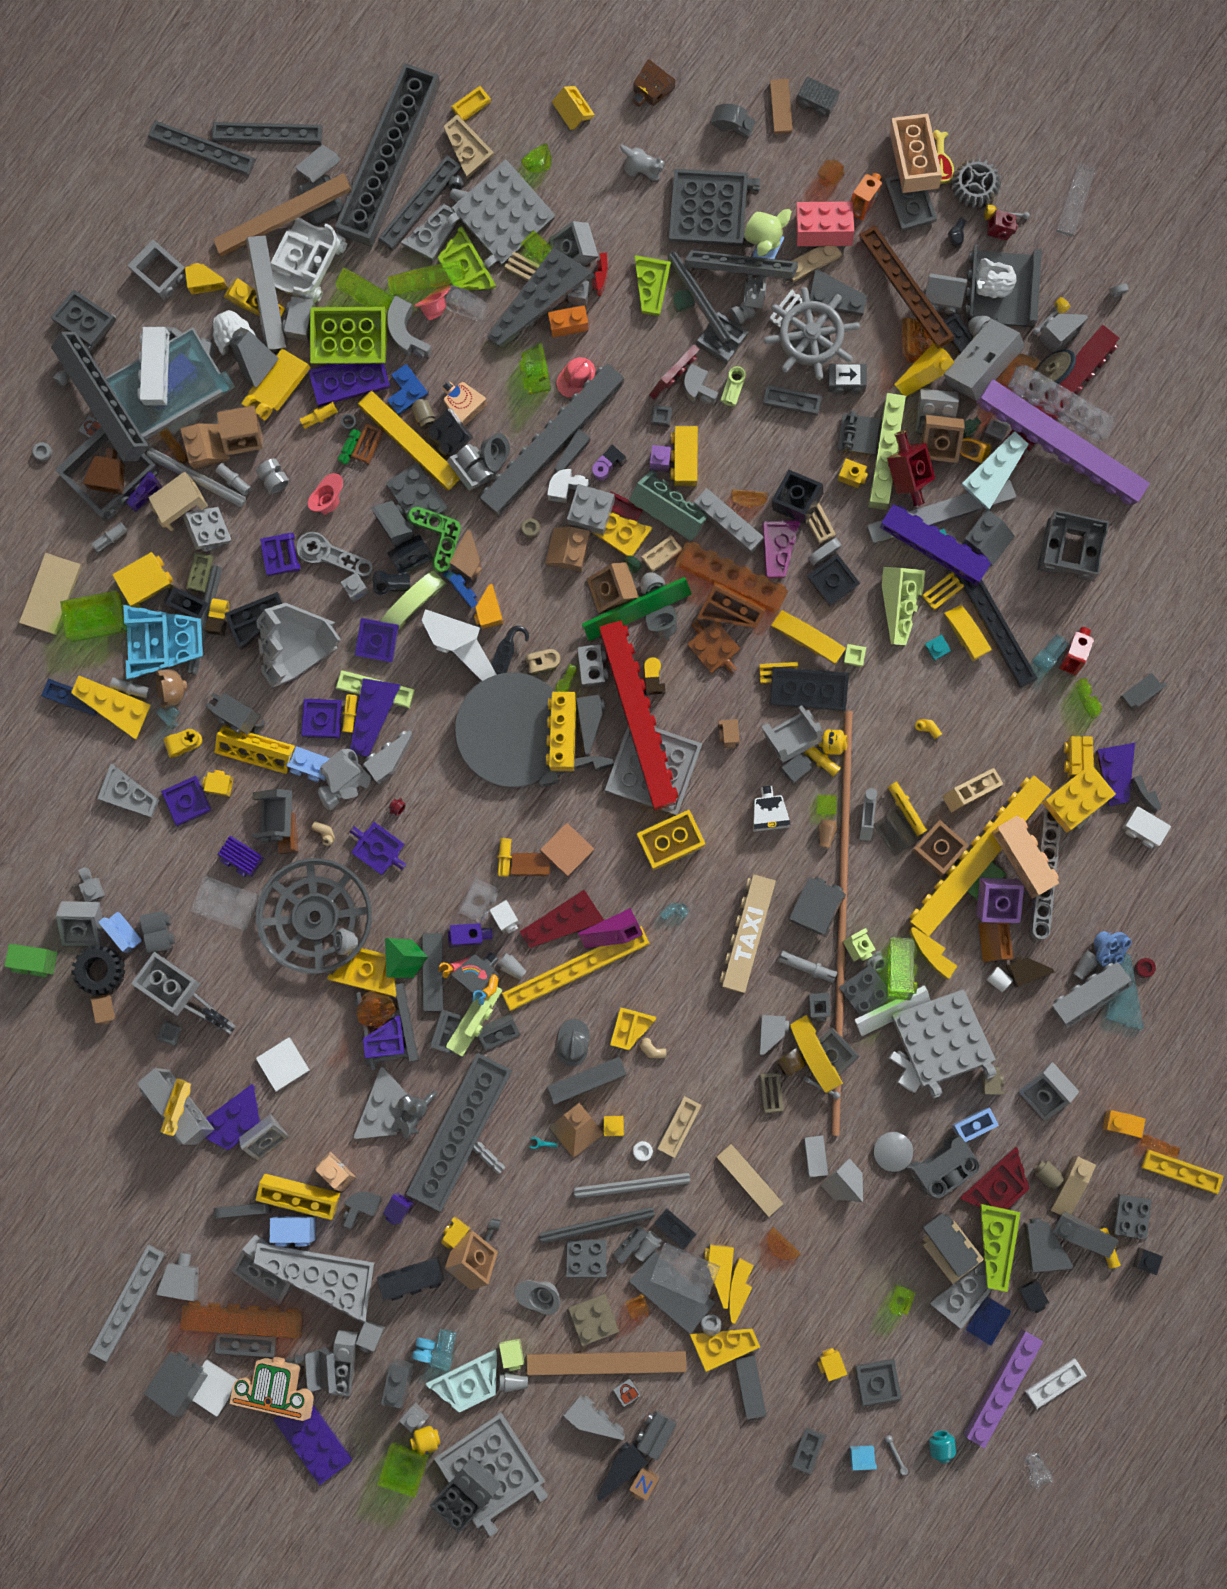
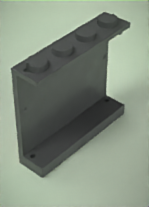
[965,245,1042,327]

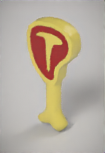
[933,130,954,184]

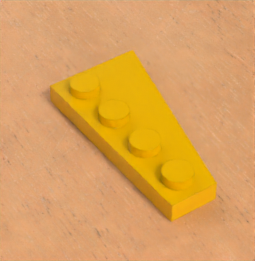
[591,513,652,559]
[71,676,151,740]

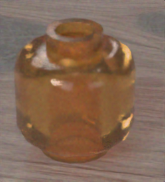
[817,158,845,188]

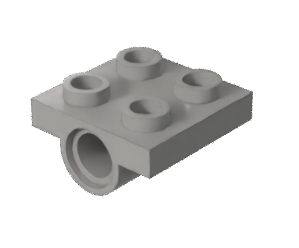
[447,444,497,490]
[183,507,231,552]

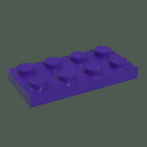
[309,363,390,407]
[273,1404,353,1485]

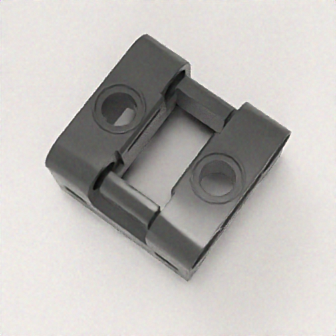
[1037,510,1109,582]
[906,1135,980,1198]

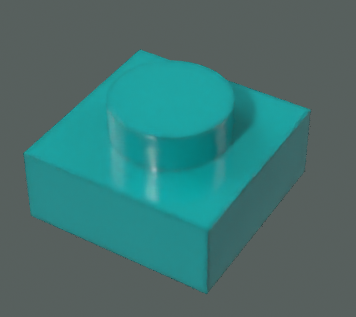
[925,635,951,661]

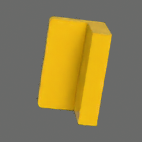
[552,86,595,130]

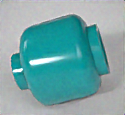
[929,1430,956,1463]

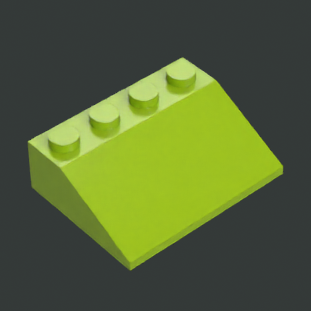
[310,307,388,364]

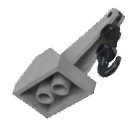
[131,952,236,1034]

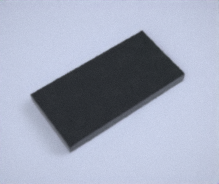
[769,667,849,711]

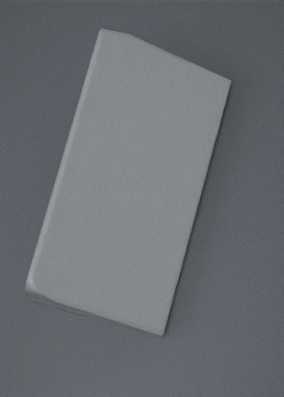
[804,1135,828,1177]

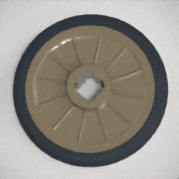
[1033,349,1076,389]

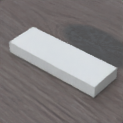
[1025,1358,1086,1409]

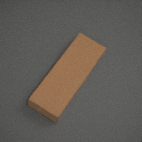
[770,79,793,134]

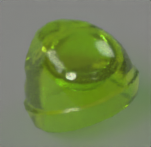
[521,143,552,173]

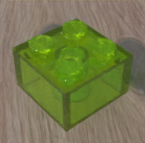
[377,1442,430,1498]

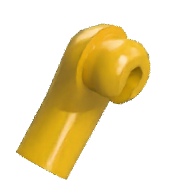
[915,719,942,739]

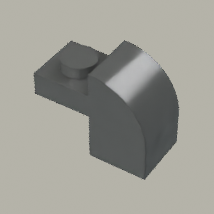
[710,104,756,139]
[343,1191,383,1229]

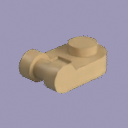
[525,649,560,675]

